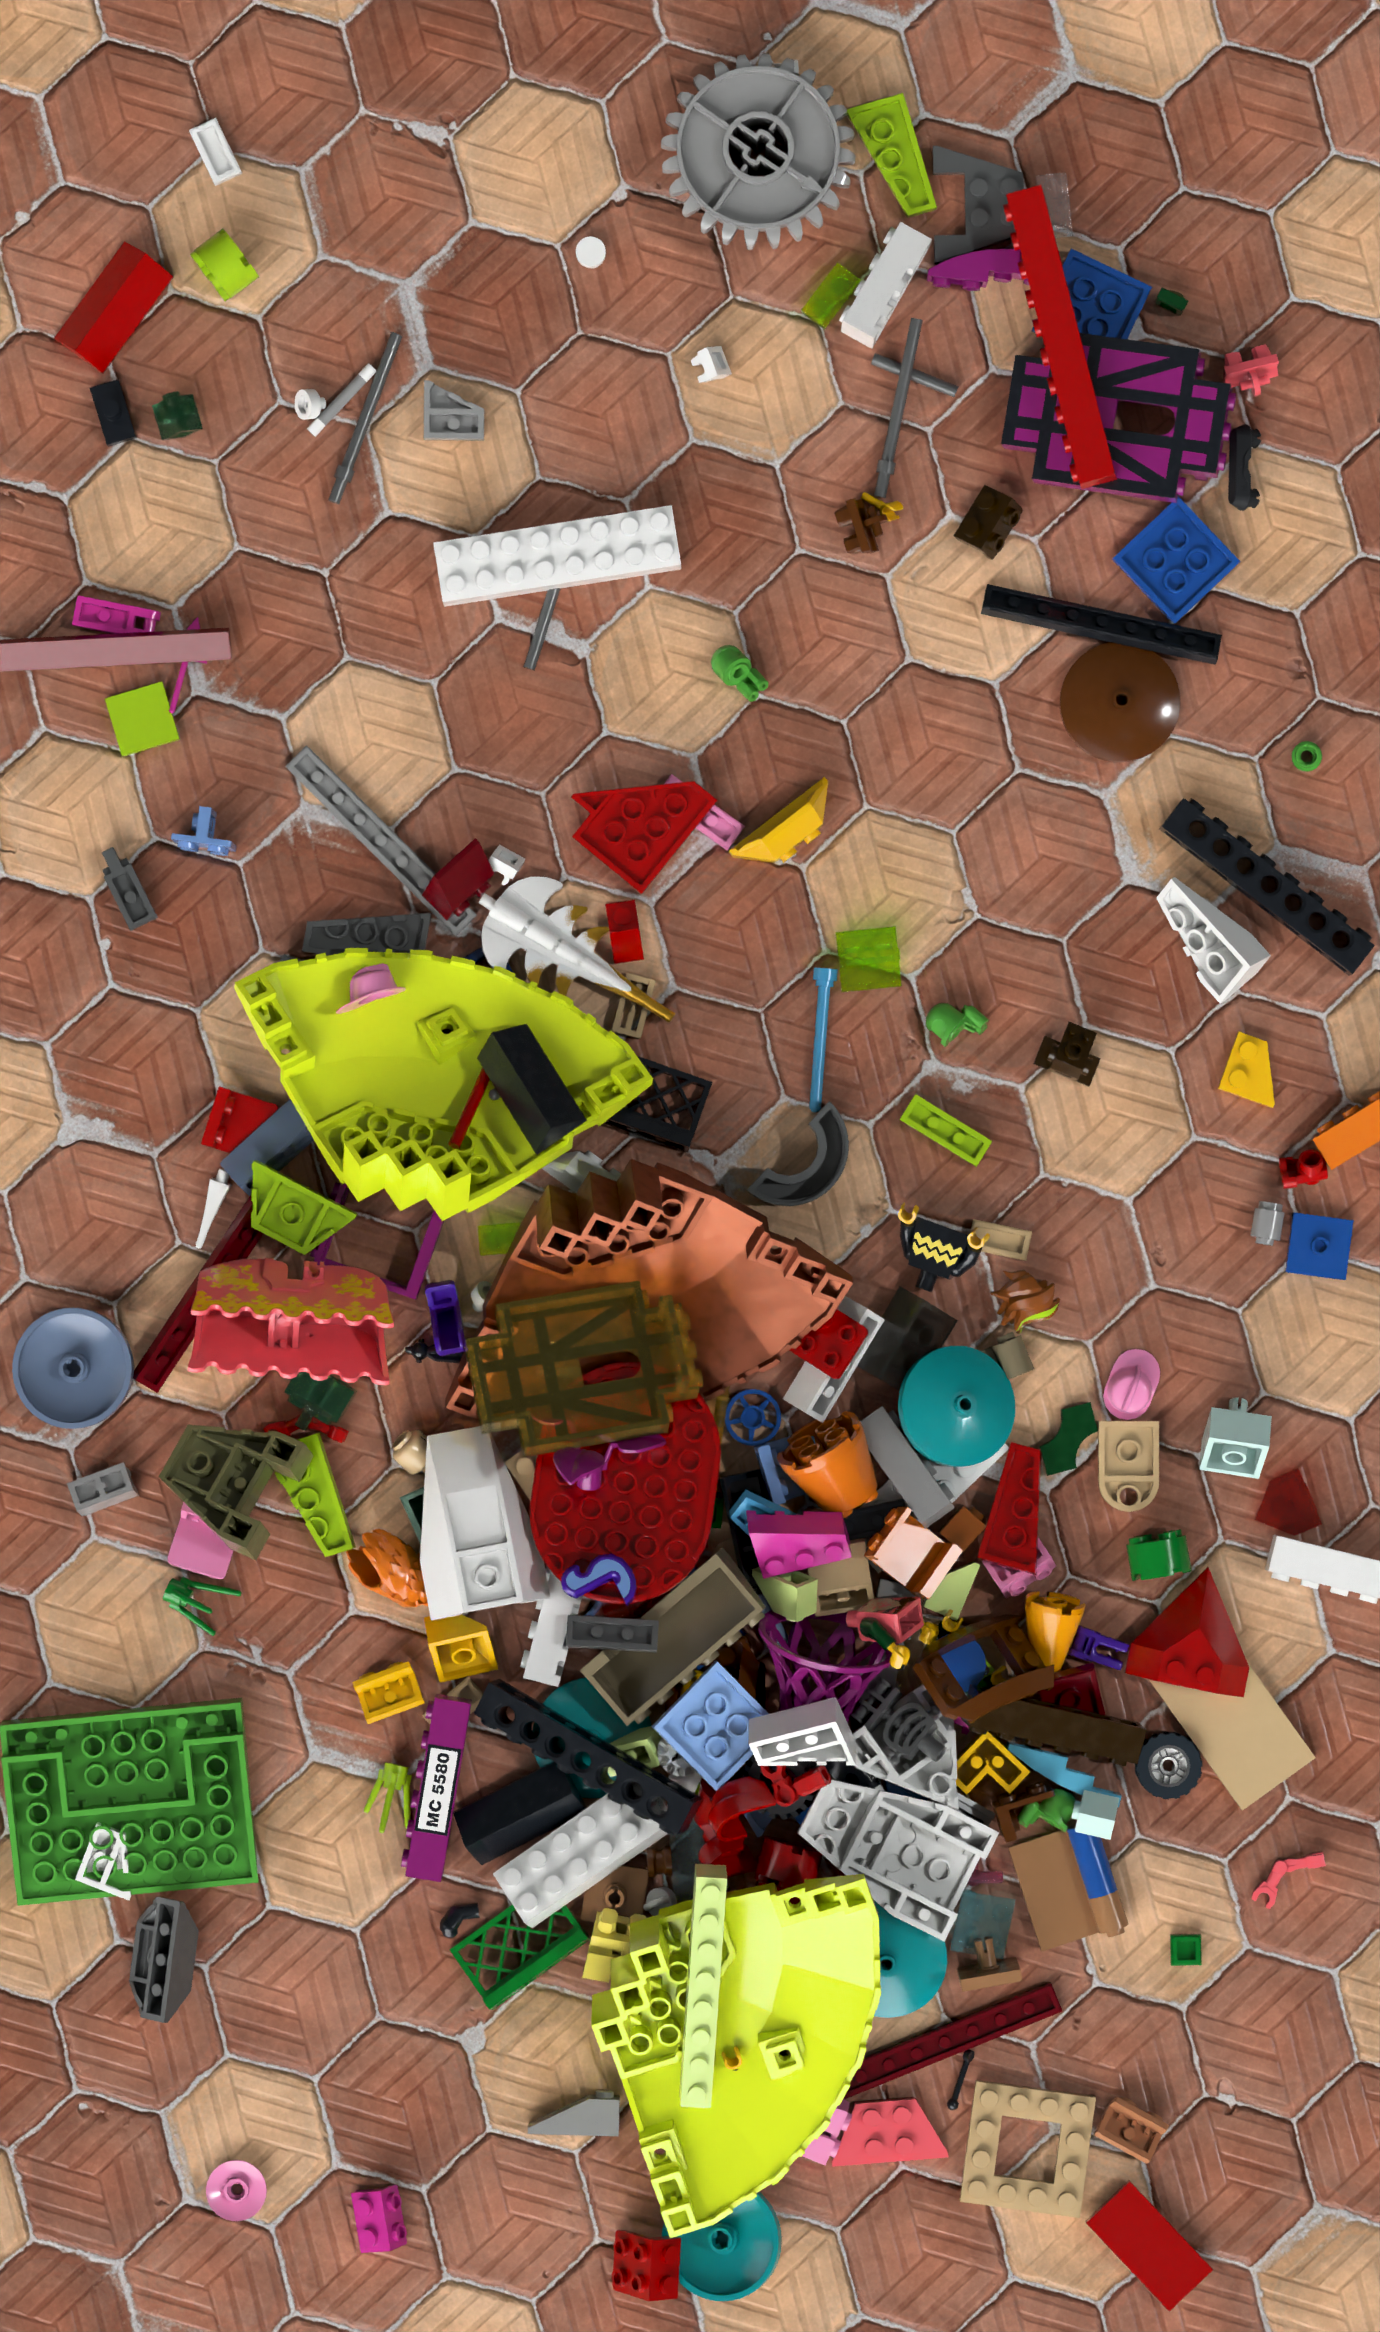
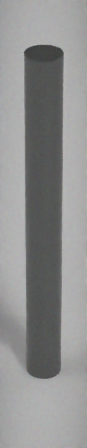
[523,588,561,671]

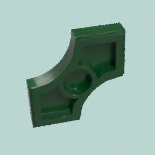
[1039,1402,1098,1476]

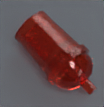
[601,1596,659,1619]

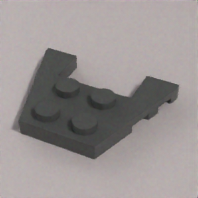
[932,146,1024,265]

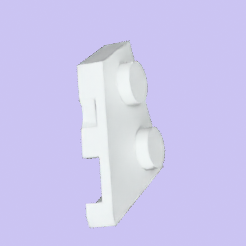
[75,1822,131,1900]

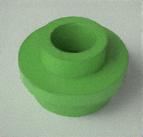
[1291,741,1322,772]

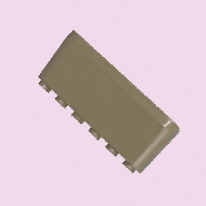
[580,1548,766,1726]

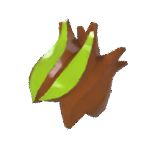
[991,1269,1060,1334]

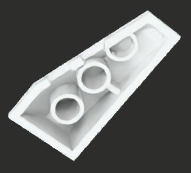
[1157,877,1271,1004]

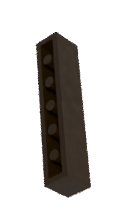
[961,1684,1147,1766]

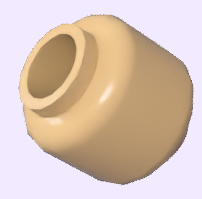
[392,1430,427,1474]

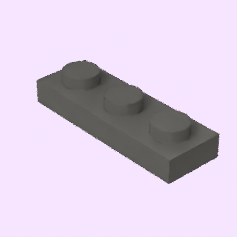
[566,1615,659,1653]

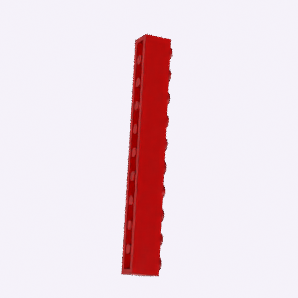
[1003,185,1117,489]

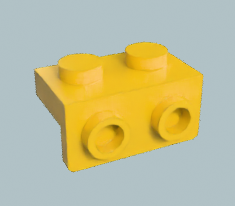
[353,1662,425,1724]

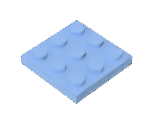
[651,1661,769,1791]

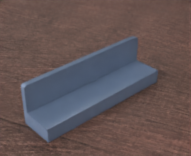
[220,1099,314,1196]

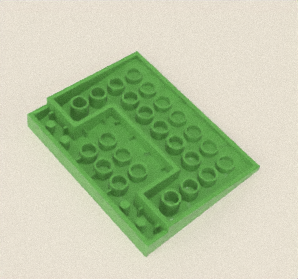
[0,1698,259,1906]

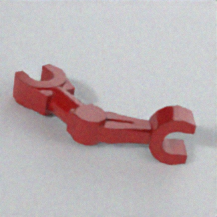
[263,1412,349,1443]

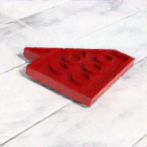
[571,781,718,894]

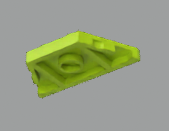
[251,1160,358,1255]

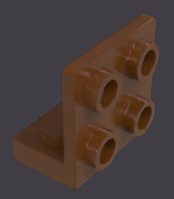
[991,1782,1055,1843]

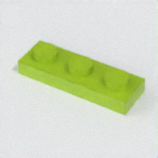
[899,1094,992,1167]

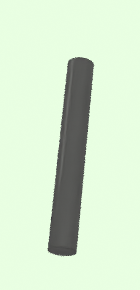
[871,353,959,397]

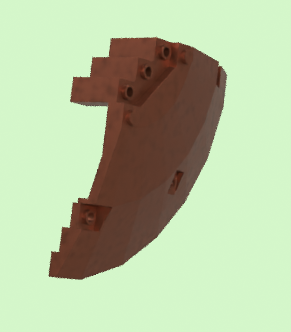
[445,1159,853,1428]

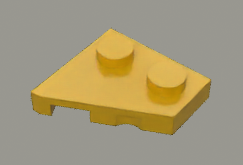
[1217,1032,1275,1108]

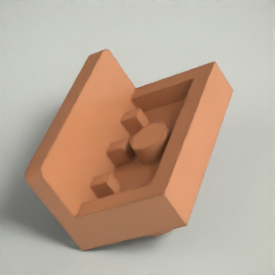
[1094,2097,1169,2164]

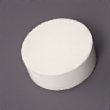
[576,236,606,268]

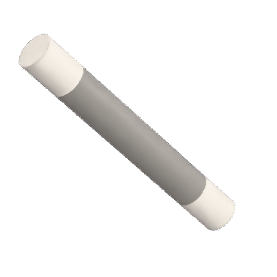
[307,363,377,437]

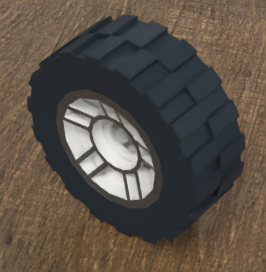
[1135,1731,1203,1800]

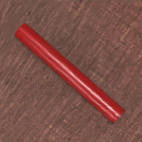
[448,1067,490,1149]

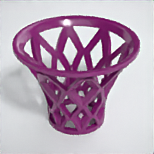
[758,1610,899,1723]

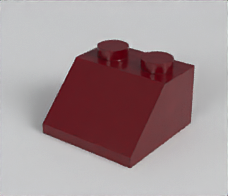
[422,838,494,921]

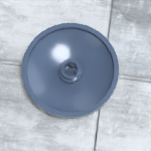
[12,1308,134,1429]

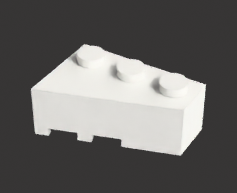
[748,1697,856,1766]

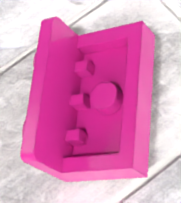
[351,2185,407,2253]

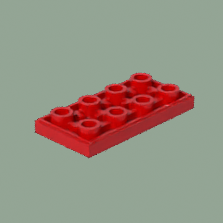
[1085,2180,1213,2312]

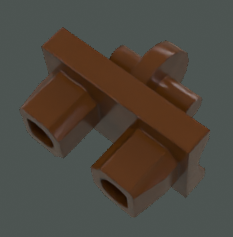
[835,498,888,554]

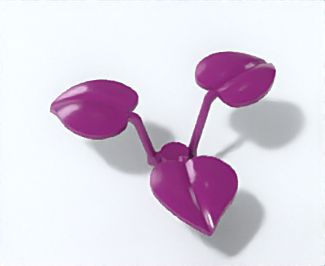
[530,1405,666,1491]

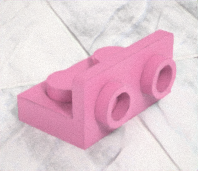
[982,1538,1056,1599]

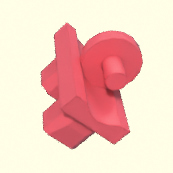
[1223,344,1279,396]

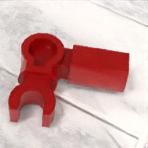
[760,1765,831,1807]

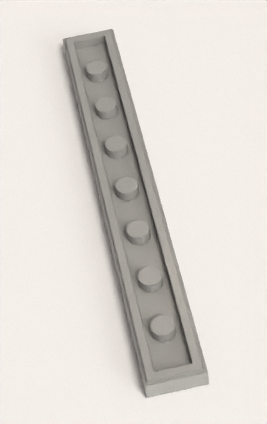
[285,745,477,936]

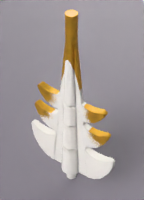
[479,877,676,1023]

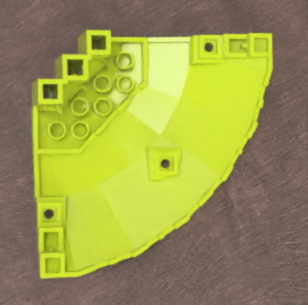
[234,948,653,1221]
[591,1874,881,2238]

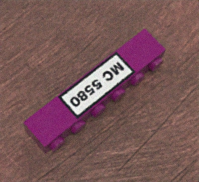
[401,1694,472,1882]

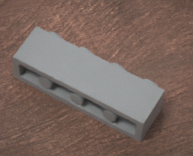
[860,1406,955,1529]

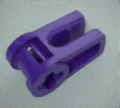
[1067,1625,1130,1671]

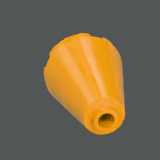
[1025,1591,1086,1673]

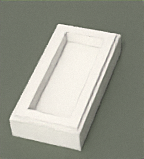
[189,118,242,186]

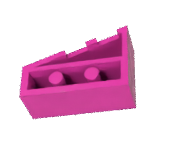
[746,1510,852,1579]

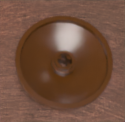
[1060,642,1180,763]

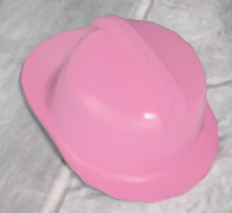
[336,963,406,1014]
[1103,1349,1160,1420]

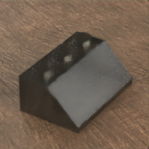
[858,1286,958,1391]

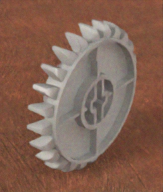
[661,53,856,250]

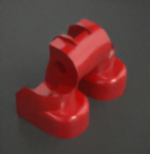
[694,1776,776,1878]

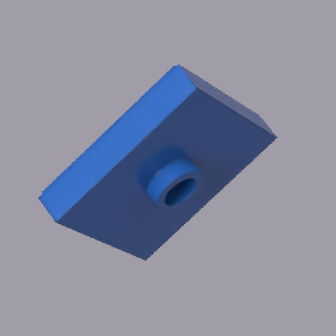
[1285,1213,1354,1280]

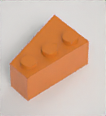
[1312,1090,1380,1170]

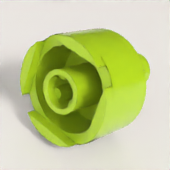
[190,228,259,301]

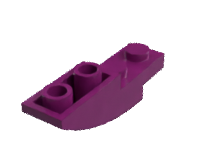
[927,249,1029,291]

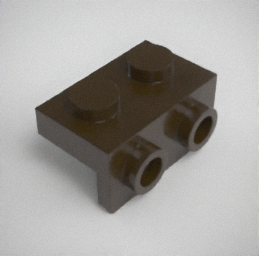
[954,485,1023,560]

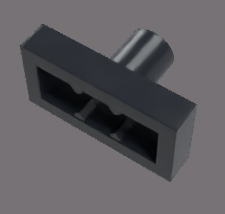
[90,379,137,447]

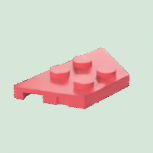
[832,2097,948,2167]

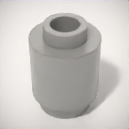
[1250,1201,1285,1246]

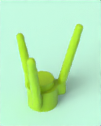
[364,1762,412,1833]

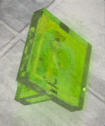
[835,926,902,993]

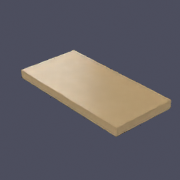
[1148,1662,1316,1811]

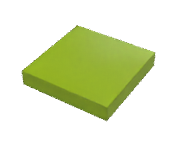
[105,681,180,757]

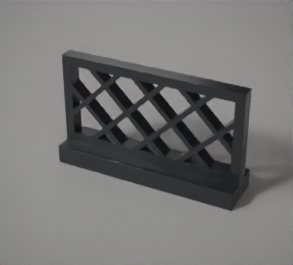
[604,1056,712,1153]

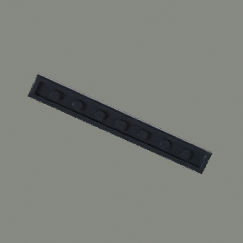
[981,584,1222,665]

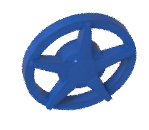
[725,1389,781,1446]

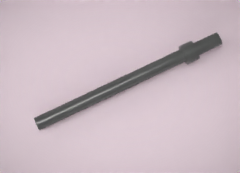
[874,318,923,498]
[328,332,402,504]

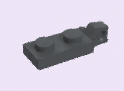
[102,847,158,931]

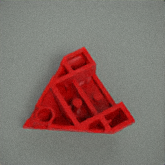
[1125,1567,1249,1698]

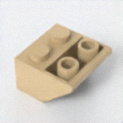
[808,1538,874,1617]

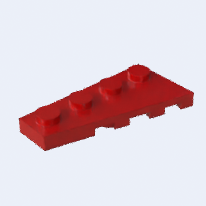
[977,1442,1041,1575]

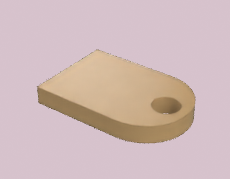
[1098,1421,1159,1512]

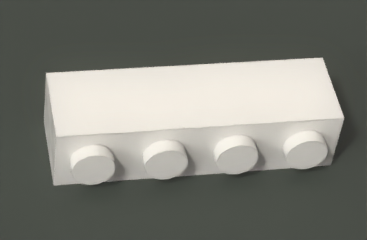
[783,1296,885,1423]
[1265,1535,1380,1604]

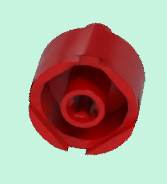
[754,1836,822,1889]

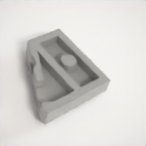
[424,380,485,441]

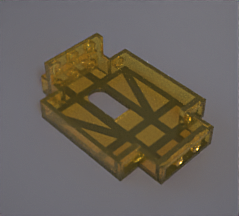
[464,1281,703,1457]

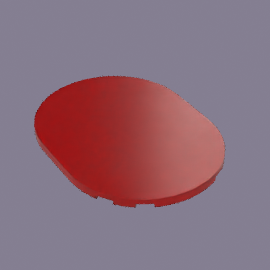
[530,1362,721,1604]

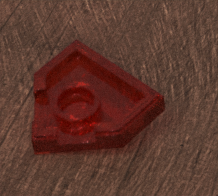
[1254,1468,1322,1536]

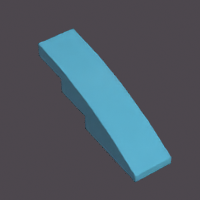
[1006,1741,1122,1807]

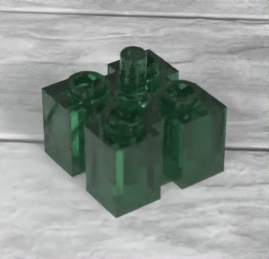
[284,1372,358,1430]

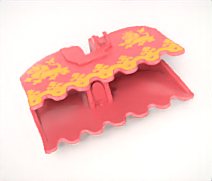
[188,1258,394,1385]

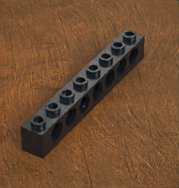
[1159,798,1375,976]
[474,1679,703,1835]

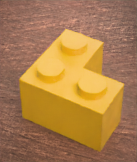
[956,1731,1030,1795]

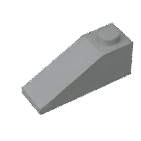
[528,2090,620,2136]

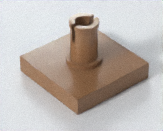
[580,1865,648,1922]
[957,1936,1022,1992]

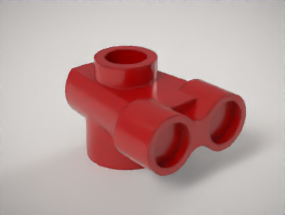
[1279,1149,1328,1189]

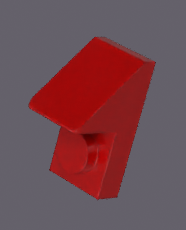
[605,900,644,964]

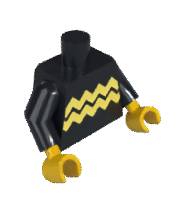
[898,1203,990,1292]

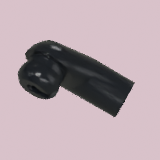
[440,1903,480,1938]

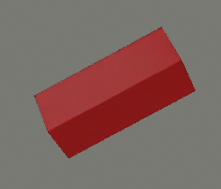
[54,241,174,374]

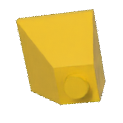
[424,1614,498,1683]

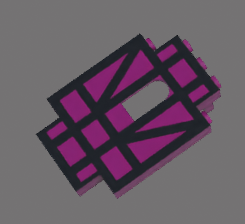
[1001,333,1236,503]

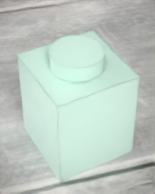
[1072,1790,1119,1840]

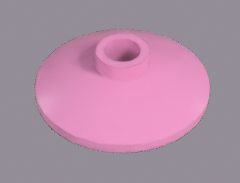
[206,2160,267,2221]

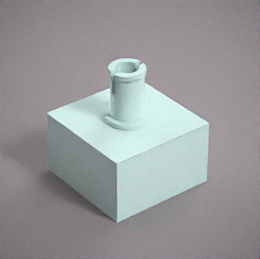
[1199,1397,1272,1479]

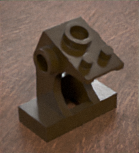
[1033,1022,1101,1087]

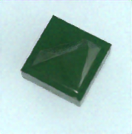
[1155,287,1188,316]

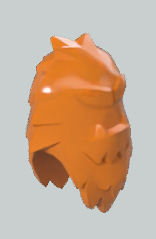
[346,1529,428,1608]

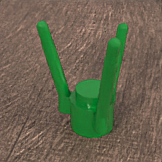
[163,1577,242,1636]

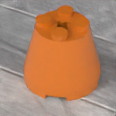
[777,1411,878,1518]

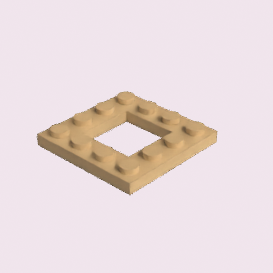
[959,2080,1096,2218]

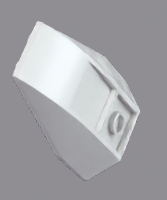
[420,1426,551,1621]

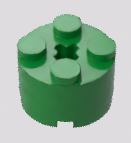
[1126,1529,1192,1581]

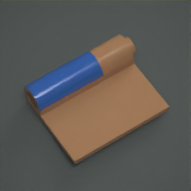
[1008,1825,1129,1951]

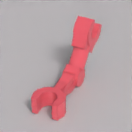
[1252,1852,1326,1909]

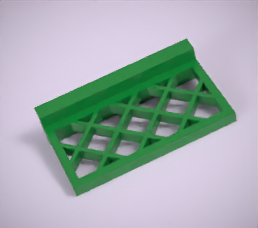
[450,1905,591,2010]

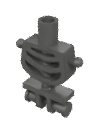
[850,1677,947,1765]

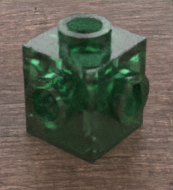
[152,391,203,440]

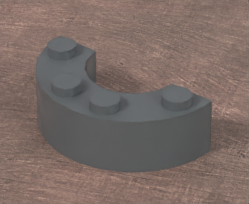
[747,1101,849,1207]

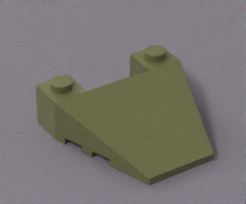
[159,1425,313,1560]

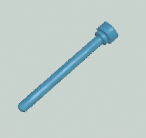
[809,968,838,1112]

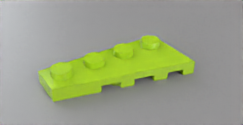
[847,93,937,218]
[274,1432,356,1557]

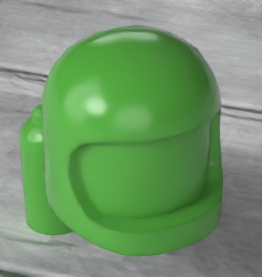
[711,645,769,702]
[926,1003,989,1047]
[1017,1789,1076,1833]

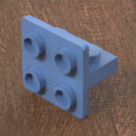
[171,806,236,856]

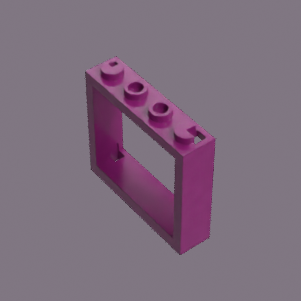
[310,1182,445,1300]

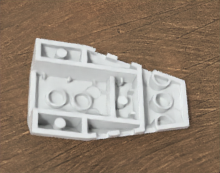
[797,1779,999,1942]

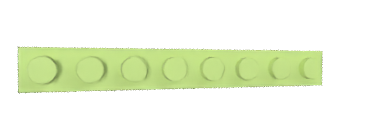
[679,1864,727,2108]

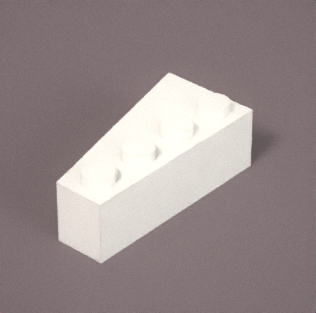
[839,222,932,349]
[520,1565,582,1687]

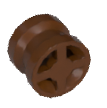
[647,1846,673,1878]

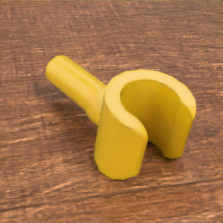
[861,492,903,521]

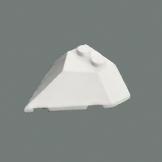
[852,1684,959,1810]

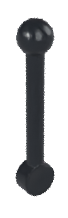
[947,2049,975,2110]

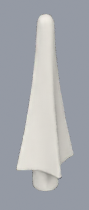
[196,1168,232,1249]

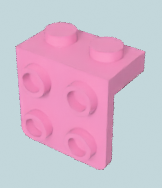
[168,1502,233,1580]

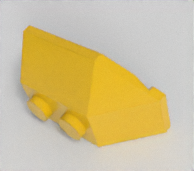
[729,777,828,863]

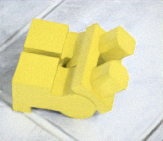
[582,1908,646,1983]

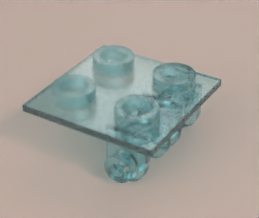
[950,1889,1016,1959]

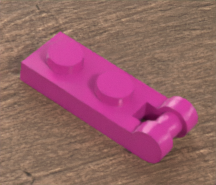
[72,596,161,634]

